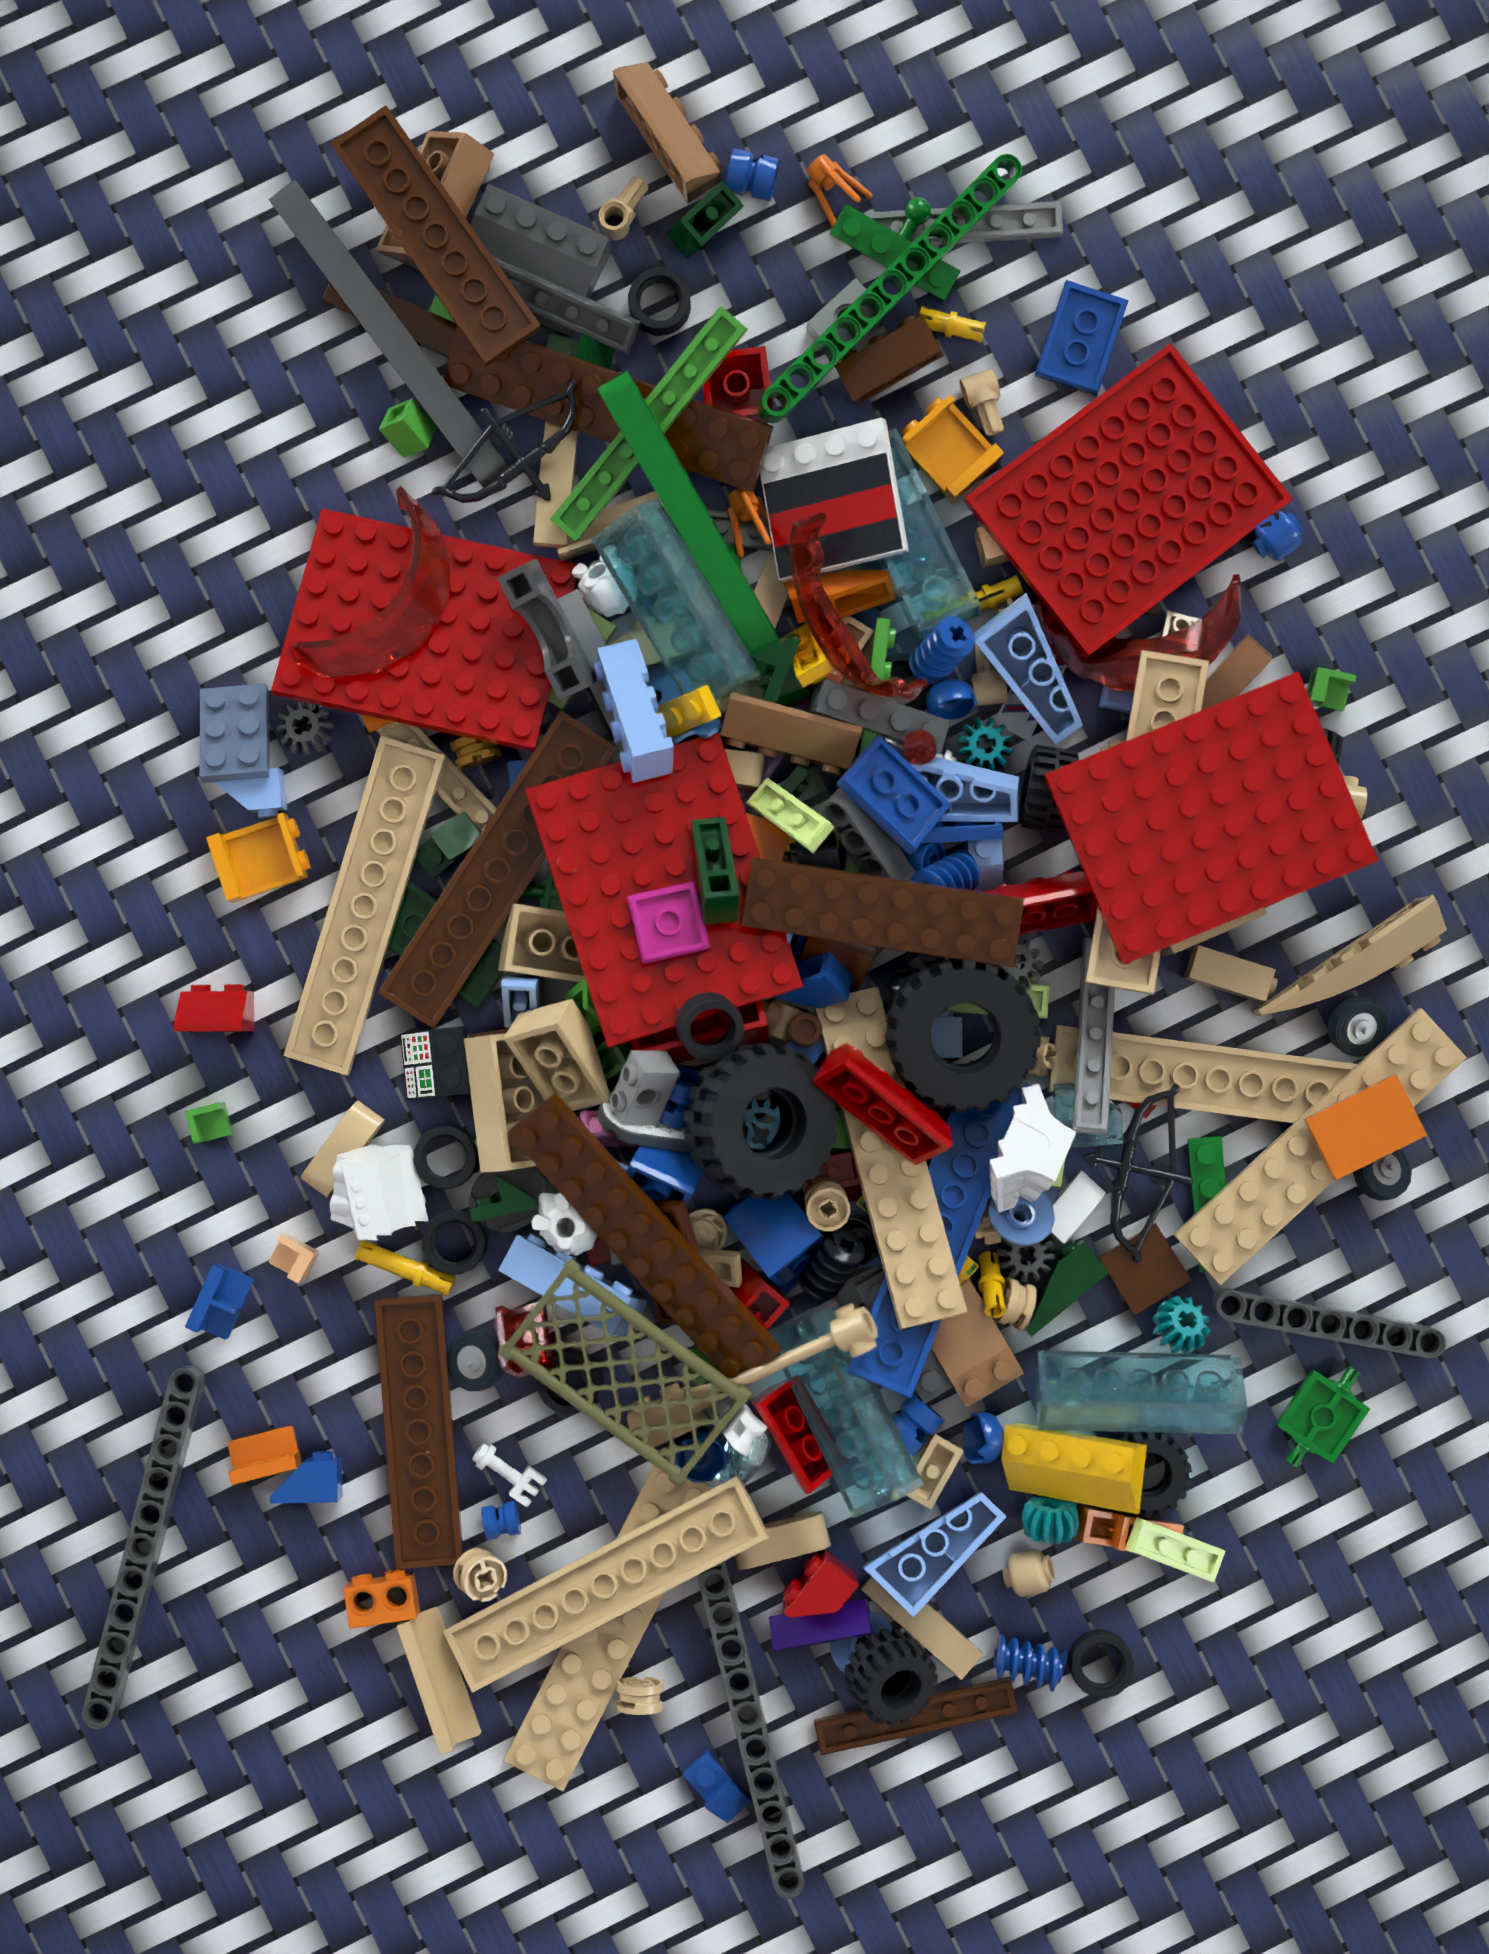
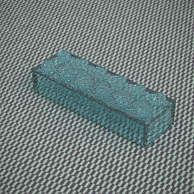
[879,428,981,643]
[591,498,761,704]
[768,1298,924,1518]
[1034,1350,1248,1434]

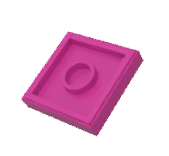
[627,882,710,964]

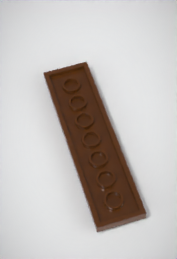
[331,105,541,367]
[742,857,1025,967]
[374,1293,464,1570]

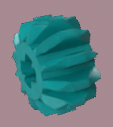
[957,717,1013,771]
[1152,1295,1211,1355]
[1022,1496,1079,1545]

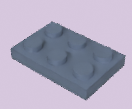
[200,683,270,783]

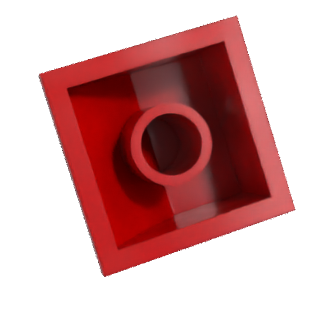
[703,346,774,423]
[174,984,254,1032]

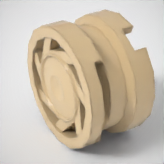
[689,1208,728,1250]
[992,1277,1037,1330]
[453,1548,507,1602]
[617,1677,664,1715]

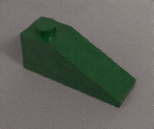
[691,817,739,924]
[1024,1239,1109,1337]

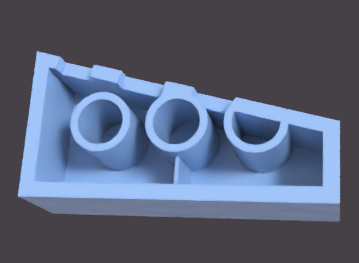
[973,593,1083,745]
[593,639,674,783]
[892,746,1020,822]
[498,1233,648,1336]
[862,1492,1007,1617]

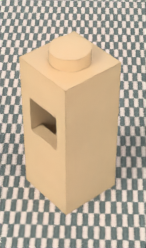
[1184,945,1278,1002]

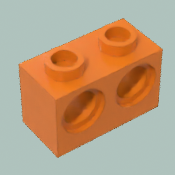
[343,1569,420,1629]

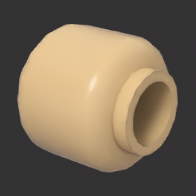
[1003,1549,1055,1597]

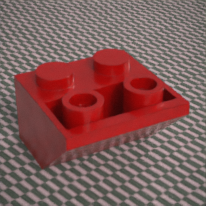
[728,1256,790,1330]
[782,1549,859,1618]

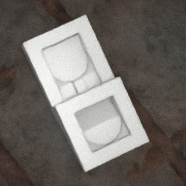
[1051,1170,1106,1243]

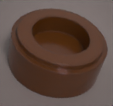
[787,1013,822,1047]

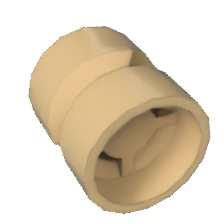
[804,1177,850,1231]

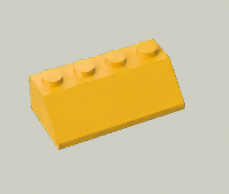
[1001,1423,1147,1514]

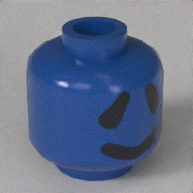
[1252,511,1304,561]

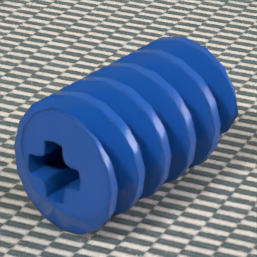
[909,616,974,685]
[910,849,981,890]
[992,1634,1067,1692]

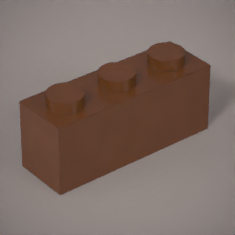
[835,315,944,406]

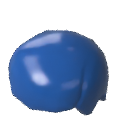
[926,678,977,720]
[962,1411,1004,1464]
[675,1431,727,1483]

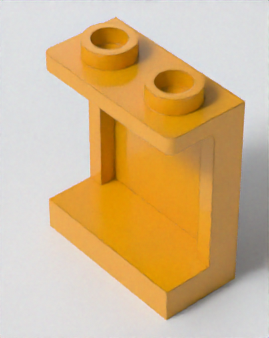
[899,395,1004,504]
[206,812,311,903]

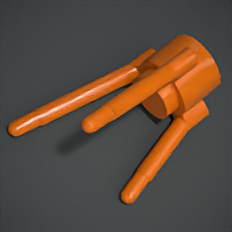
[806,154,872,242]
[727,488,771,558]

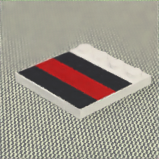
[760,417,909,582]

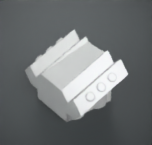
[990,1084,1076,1212]
[330,1144,428,1240]

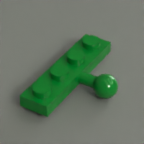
[829,197,961,301]
[1187,1136,1226,1273]

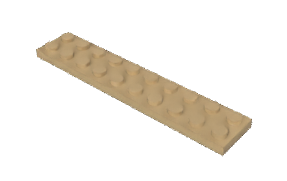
[1085,650,1209,995]
[283,736,446,1075]
[813,987,967,1330]
[1173,1008,1467,1285]
[1048,1025,1357,1123]
[503,1465,715,1792]
[443,1475,770,1693]

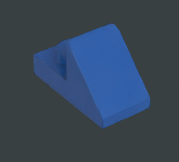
[682,1749,752,1823]

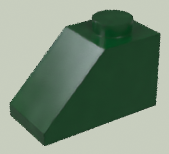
[665,180,744,259]

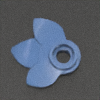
[671,717,722,745]

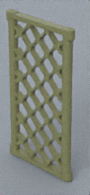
[498,1258,752,1487]

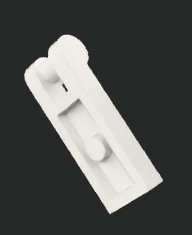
[705,1396,767,1456]

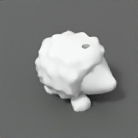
[571,547,636,617]
[532,1193,598,1256]

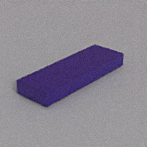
[769,1599,873,1652]

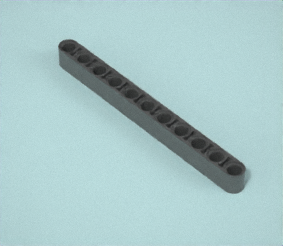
[268,179,509,488]
[82,1365,205,1729]
[697,1560,804,1899]

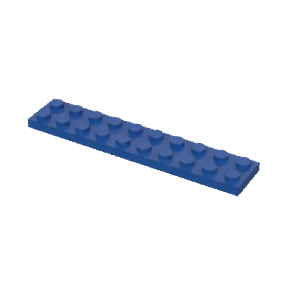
[846,1060,1032,1399]

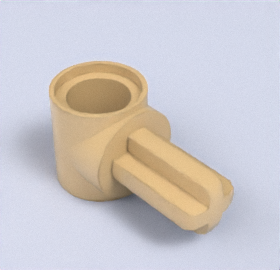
[599,176,649,240]
[959,368,1004,436]
[970,643,1007,706]
[762,999,804,1042]

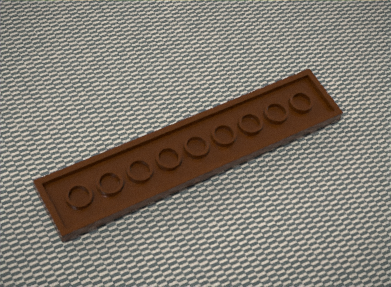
[443,326,774,492]
[377,711,617,1029]
[507,1092,782,1378]

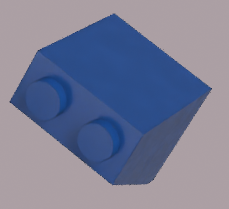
[627,1146,704,1207]
[723,1193,825,1295]

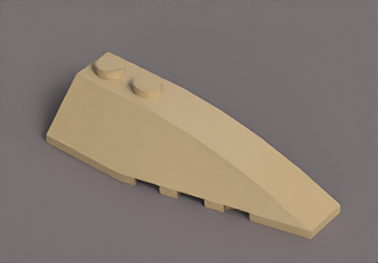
[1252,895,1447,1016]
[498,904,585,983]

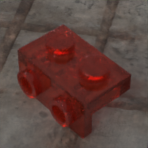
[494,1301,554,1378]

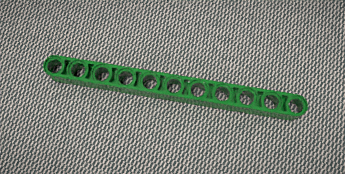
[757,154,1022,424]
[598,371,811,707]

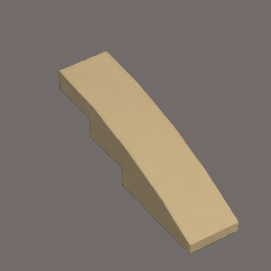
[533,421,579,548]

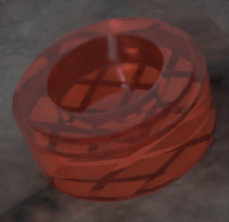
[903,730,937,764]

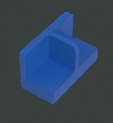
[185,1263,254,1340]

